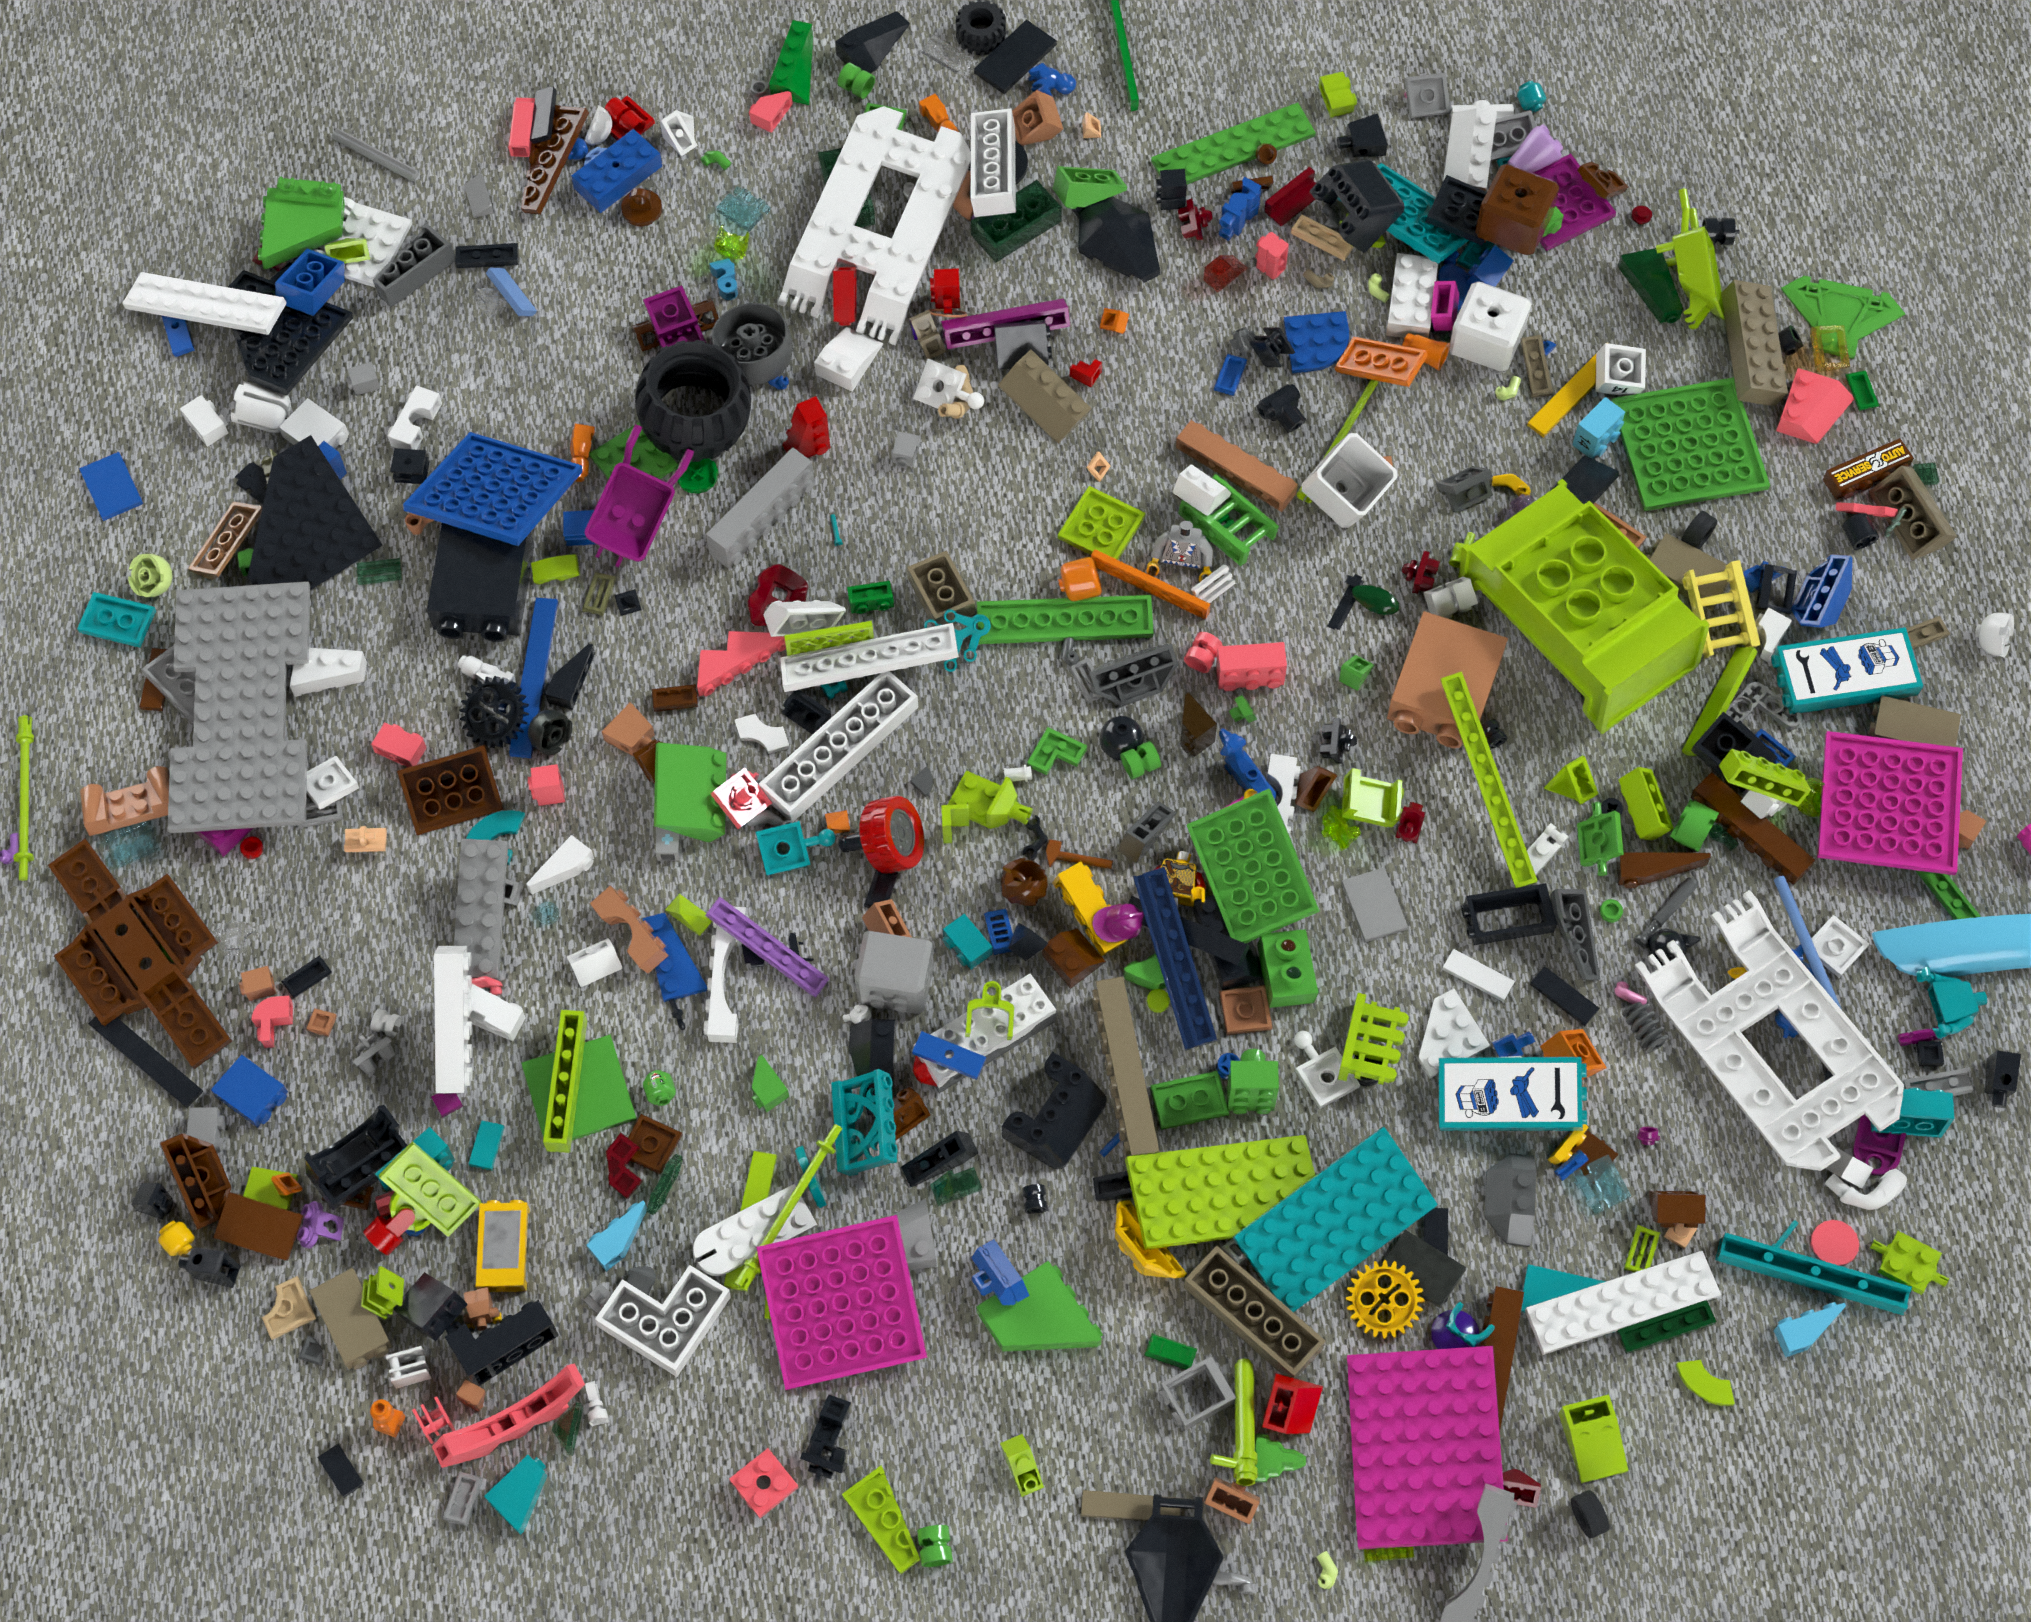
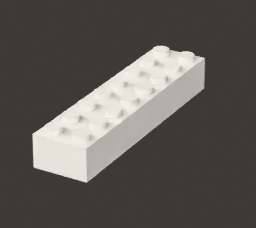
[759,671,918,822]

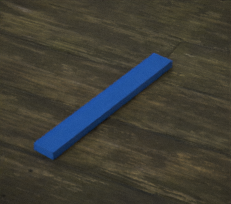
[509,597,558,758]

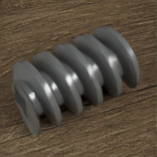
[1622,1002,1669,1054]

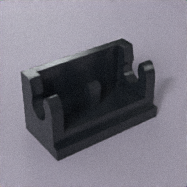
[782,690,831,735]

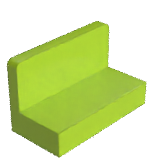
[941,804,970,844]

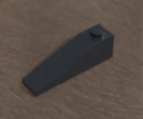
[835,11,910,74]
[849,1019,896,1116]

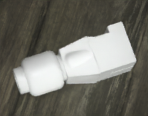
[458,655,516,683]

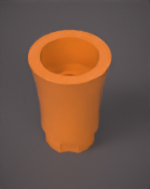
[1402,333,1450,371]

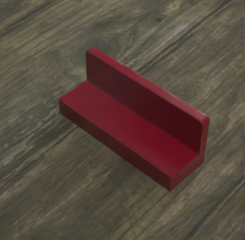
[1264,166,1316,226]

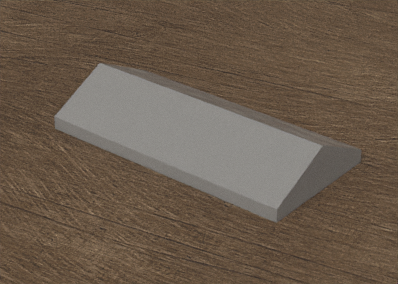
[1490,111,1536,162]

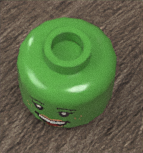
[643,1070,676,1106]

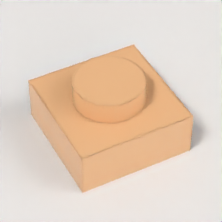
[1664,1223,1697,1249]

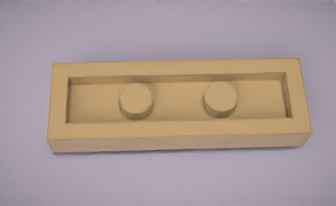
[1291,215,1354,261]

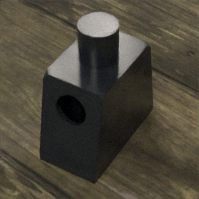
[1337,113,1388,157]
[1985,1050,2021,1108]
[178,1247,241,1288]

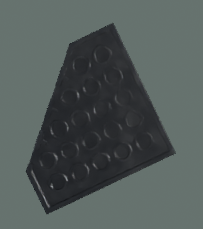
[228,270,353,395]
[247,435,383,590]

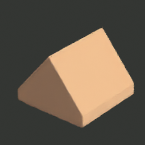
[1082,112,1101,138]

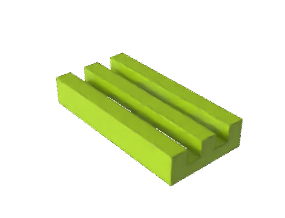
[1624,1225,1660,1273]

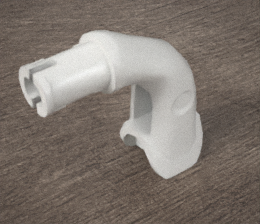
[1825,1169,1907,1210]

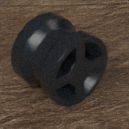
[1601,798,1623,818]

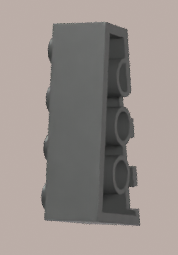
[373,222,455,307]

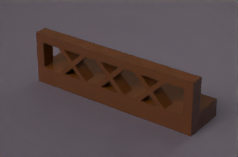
[631,299,719,352]

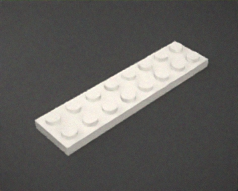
[122,272,286,335]
[780,623,959,692]
[1525,1251,1721,1355]

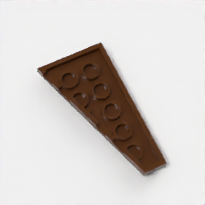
[521,105,589,215]

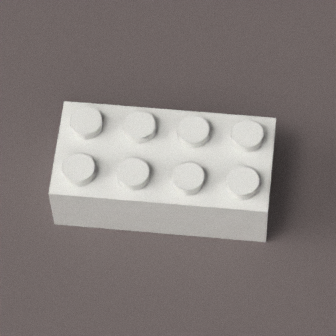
[1386,253,1438,338]

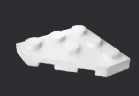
[1418,989,1490,1078]

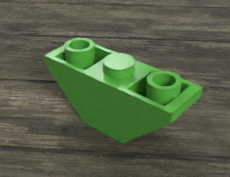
[1123,954,1166,990]

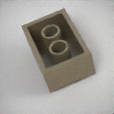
[907,550,975,627]

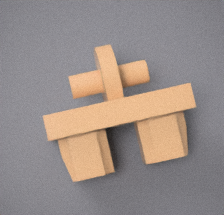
[344,826,387,852]

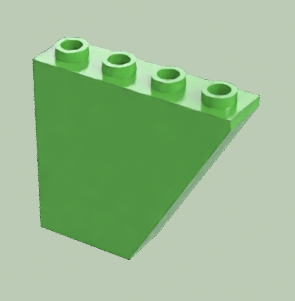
[258,188,345,269]
[976,1261,1103,1352]

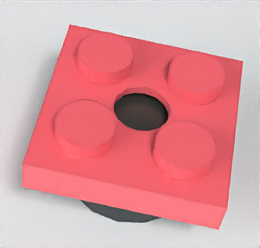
[729,1448,799,1519]

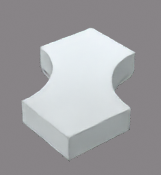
[735,714,790,754]

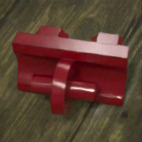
[1177,198,1213,240]
[1402,551,1440,594]
[1395,802,1426,844]

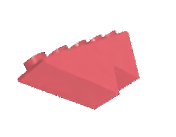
[697,631,786,696]

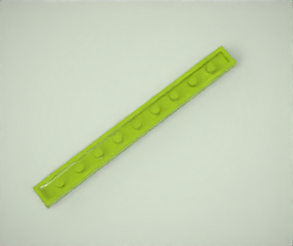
[1440,671,1538,888]

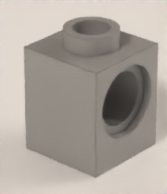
[892,432,920,468]

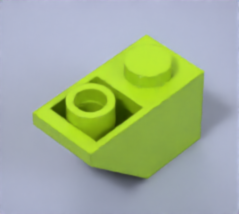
[1000,1434,1044,1497]

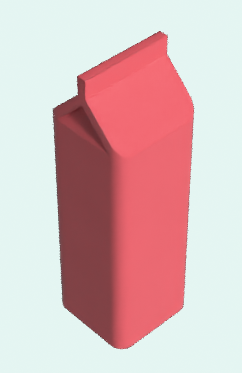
[508,98,535,157]

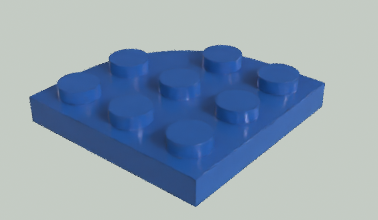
[1283,311,1349,373]

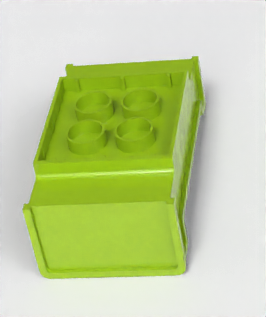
[1458,479,1710,734]

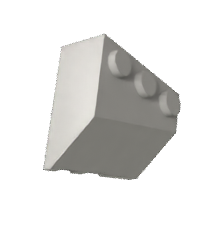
[891,1198,937,1271]

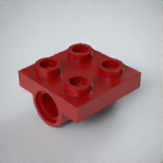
[604,96,655,141]

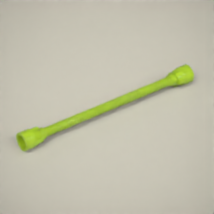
[1296,380,1379,503]

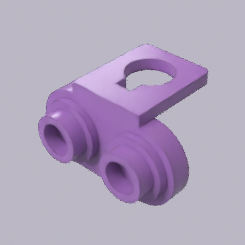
[297,1201,344,1249]

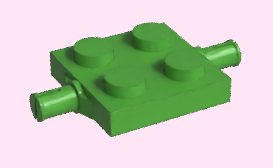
[1577,802,1624,876]

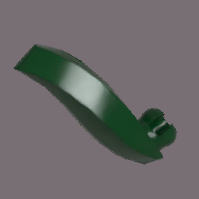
[1352,585,1399,615]

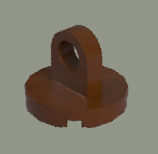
[621,188,662,227]

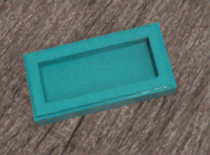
[469,1120,505,1171]

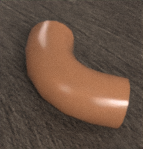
[953,170,974,221]

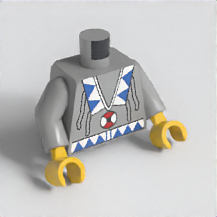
[1146,521,1213,582]

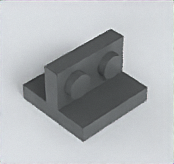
[1436,466,1493,513]

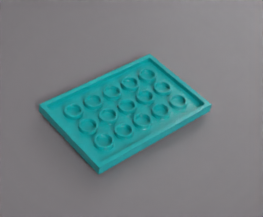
[1337,163,1469,264]

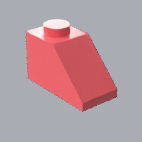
[749,91,793,133]

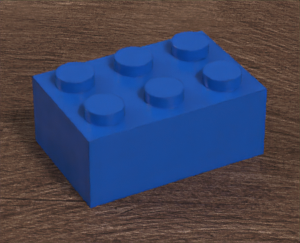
[275,249,345,316]

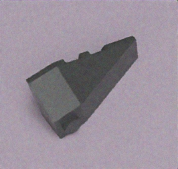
[1550,889,1600,980]

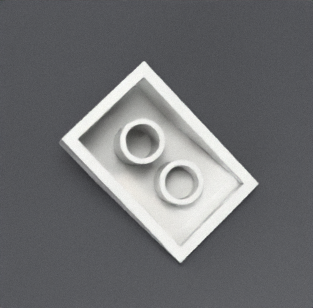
[814,326,883,392]

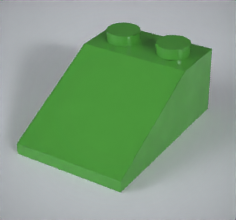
[1053,166,1127,209]

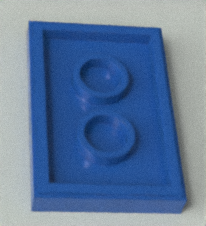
[79,452,143,521]

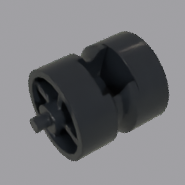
[1702,217,1740,245]

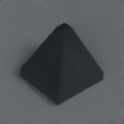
[614,589,642,616]

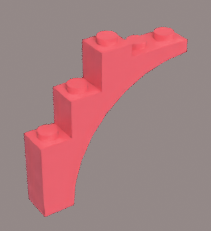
[432,1363,585,1468]

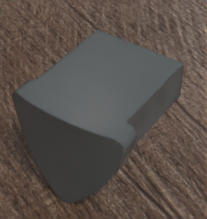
[627,1266,656,1296]

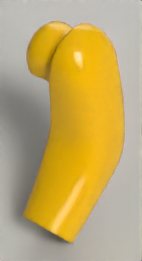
[1492,474,1531,498]

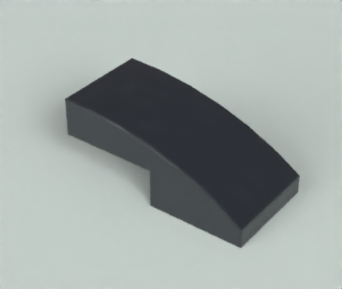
[810,1394,851,1452]

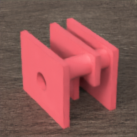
[412,1396,456,1444]

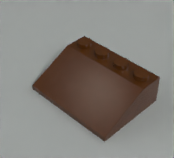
[397,745,504,835]

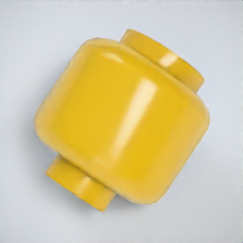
[158,1221,195,1256]

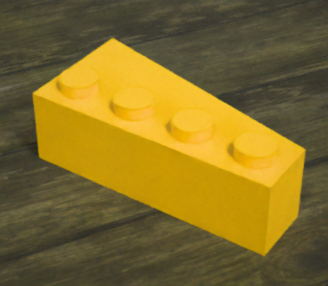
[1052,862,1128,956]

